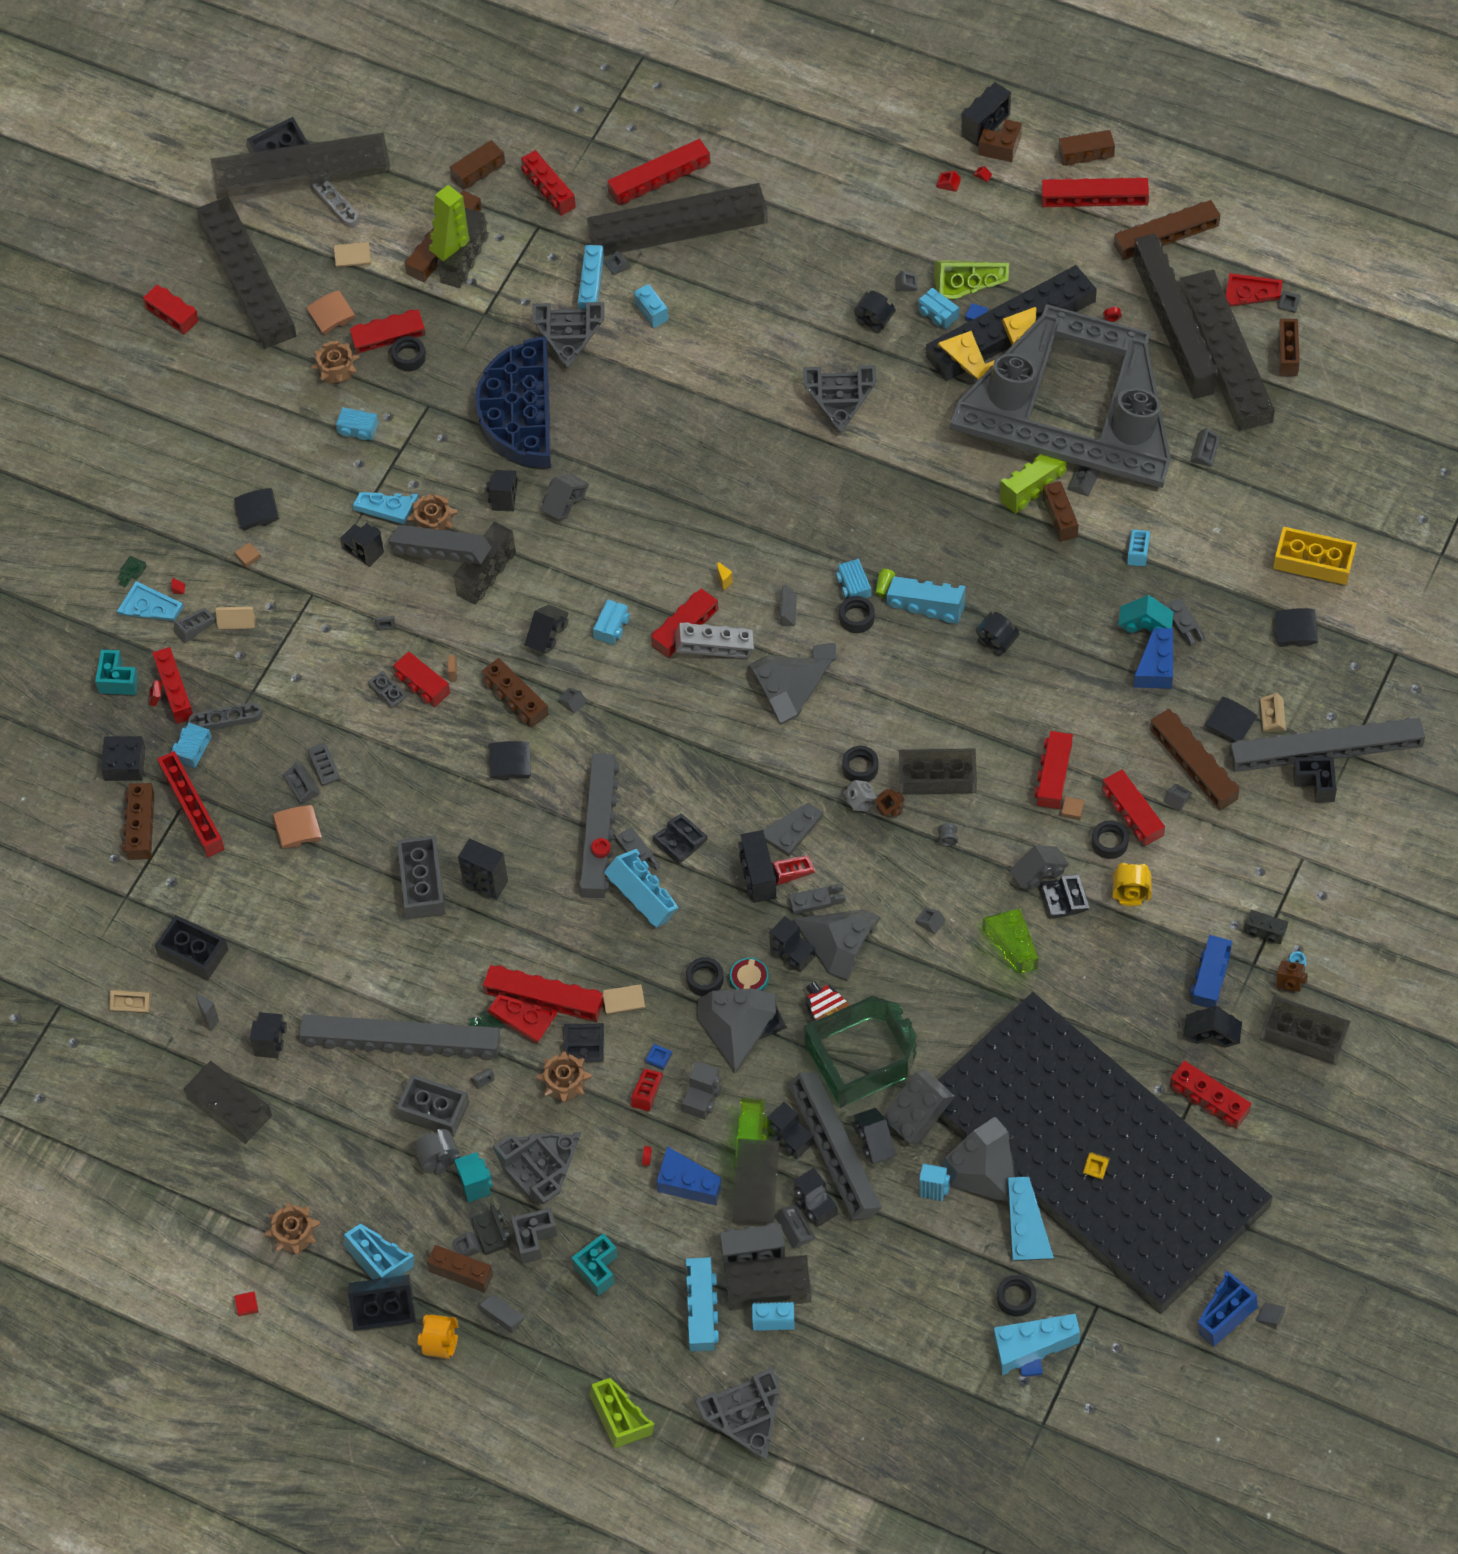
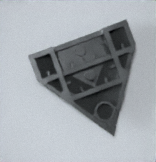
[532,302,604,369]
[803,365,876,433]
[749,656,832,724]
[793,909,880,981]
[698,988,776,1072]
[940,1117,1015,1203]
[493,1132,581,1204]
[695,1368,780,1461]

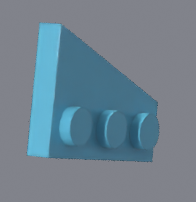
[353,492,418,524]
[117,581,184,622]

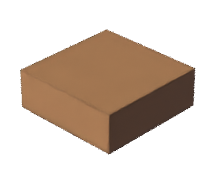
[235,542,261,567]
[448,655,457,681]
[1061,797,1084,820]

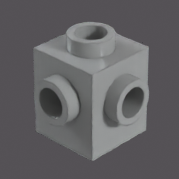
[843,780,877,812]

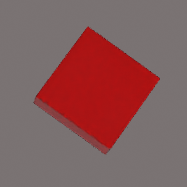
[149,680,162,706]
[235,1291,259,1317]

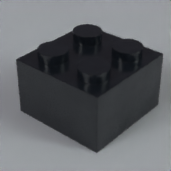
[101,736,146,781]

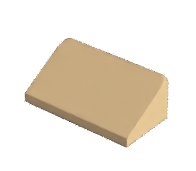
[334,242,371,267]
[216,607,256,629]
[1260,693,1286,732]
[603,985,645,1014]
[109,990,152,1012]

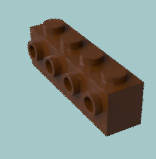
[482,658,549,728]
[122,783,155,860]

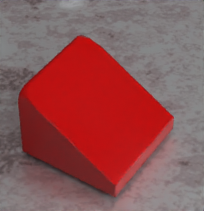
[936,170,961,192]

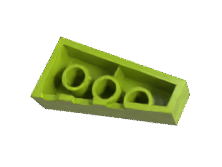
[429,185,469,261]
[1000,454,1067,514]

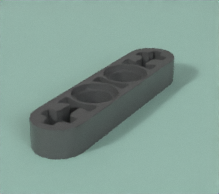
[188,703,262,730]

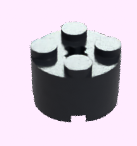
[854,291,896,333]
[976,611,1020,656]

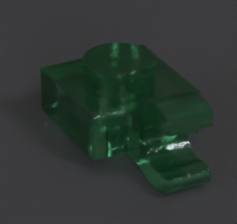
[118,556,147,587]
[468,1010,505,1029]

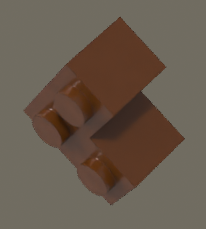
[979,119,1022,163]

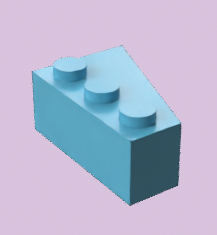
[344,1223,414,1280]

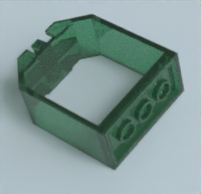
[804,996,917,1108]

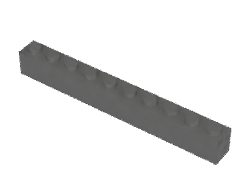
[1230,717,1425,772]
[299,1014,501,1059]

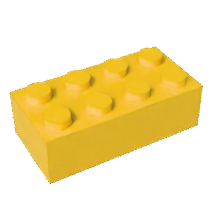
[1273,526,1357,585]

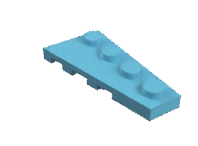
[1008,1177,1054,1260]

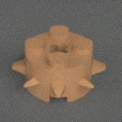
[311,341,359,384]
[407,494,458,531]
[537,1052,592,1102]
[265,1203,320,1254]

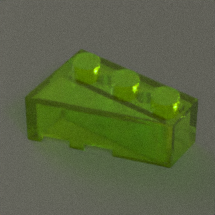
[982,908,1038,974]
[734,1098,768,1172]

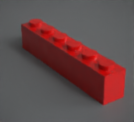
[607,138,710,206]
[1041,177,1149,207]
[157,751,225,858]
[483,965,604,1022]

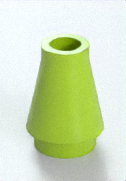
[875,569,895,598]

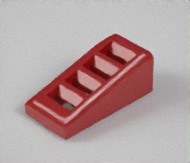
[772,855,815,885]
[631,1068,663,1111]

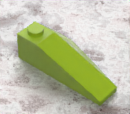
[934,260,1009,299]

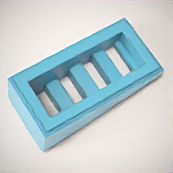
[1128,530,1150,566]

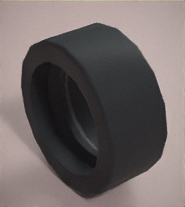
[391,336,426,371]
[839,596,875,633]
[842,745,879,782]
[1092,820,1129,859]
[686,957,724,996]
[997,1275,1036,1317]

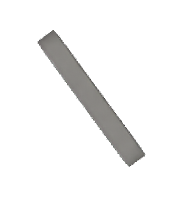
[313,177,359,228]

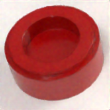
[1103,307,1122,322]
[591,838,611,858]
[642,1146,652,1167]

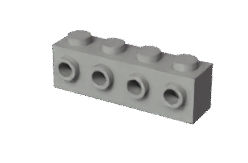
[675,622,754,659]

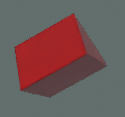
[973,166,993,182]
[171,577,186,594]

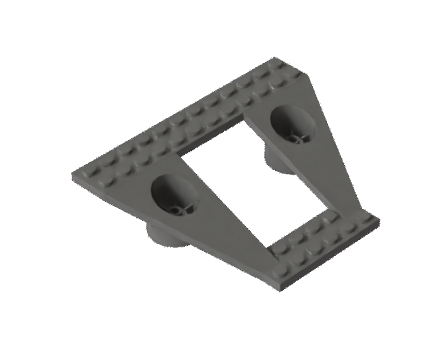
[949,304,1171,488]

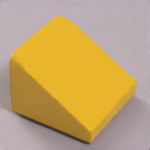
[717,562,733,590]
[1083,1152,1110,1179]

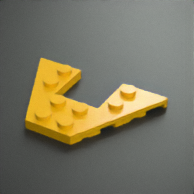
[937,307,1036,380]

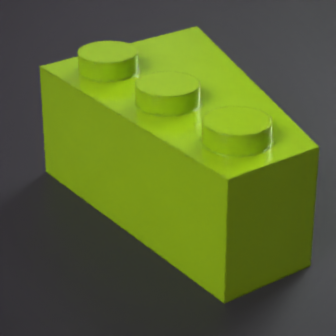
[589,1377,655,1449]

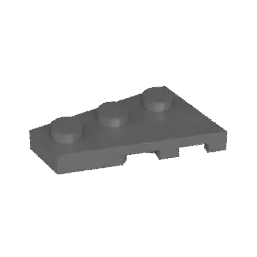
[764,803,823,857]

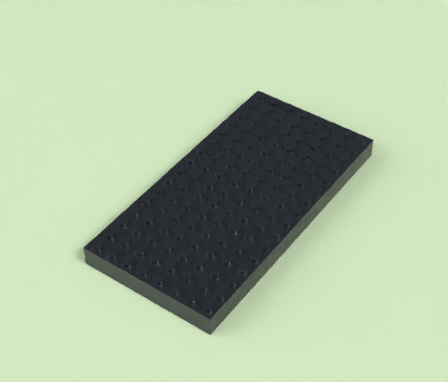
[938,992,1273,1315]

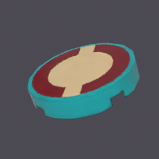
[730,958,769,991]

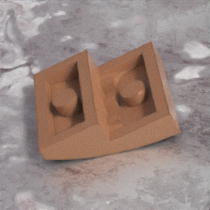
[306,290,356,335]
[272,805,322,848]

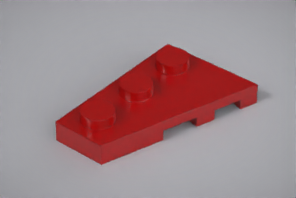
[1224,273,1283,307]
[487,994,559,1044]

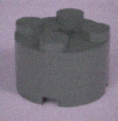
[414,1129,461,1174]

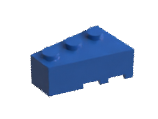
[1134,628,1173,689]
[1190,935,1232,1008]
[657,1146,722,1206]
[1198,1270,1258,1347]

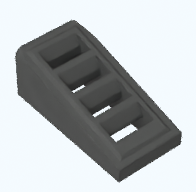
[174,608,216,643]
[308,743,341,786]

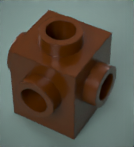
[875,789,906,818]
[1277,960,1308,992]

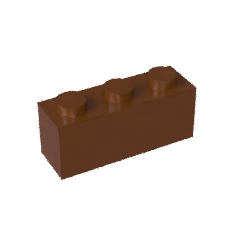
[1058,130,1115,166]
[450,140,505,190]
[1278,319,1300,376]
[1043,481,1079,542]
[427,1245,493,1293]

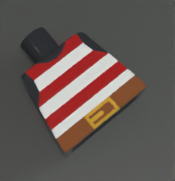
[806,982,850,1032]

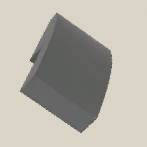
[368,671,407,708]

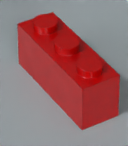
[143,284,199,335]
[393,651,450,707]

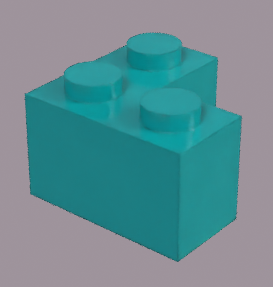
[1118,595,1173,633]
[95,650,139,695]
[454,1152,493,1202]
[572,1233,618,1296]

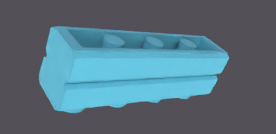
[578,245,604,309]

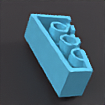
[887,577,966,624]
[604,849,679,928]
[686,1257,719,1351]
[994,1314,1080,1376]

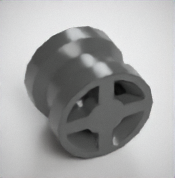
[938,823,958,846]

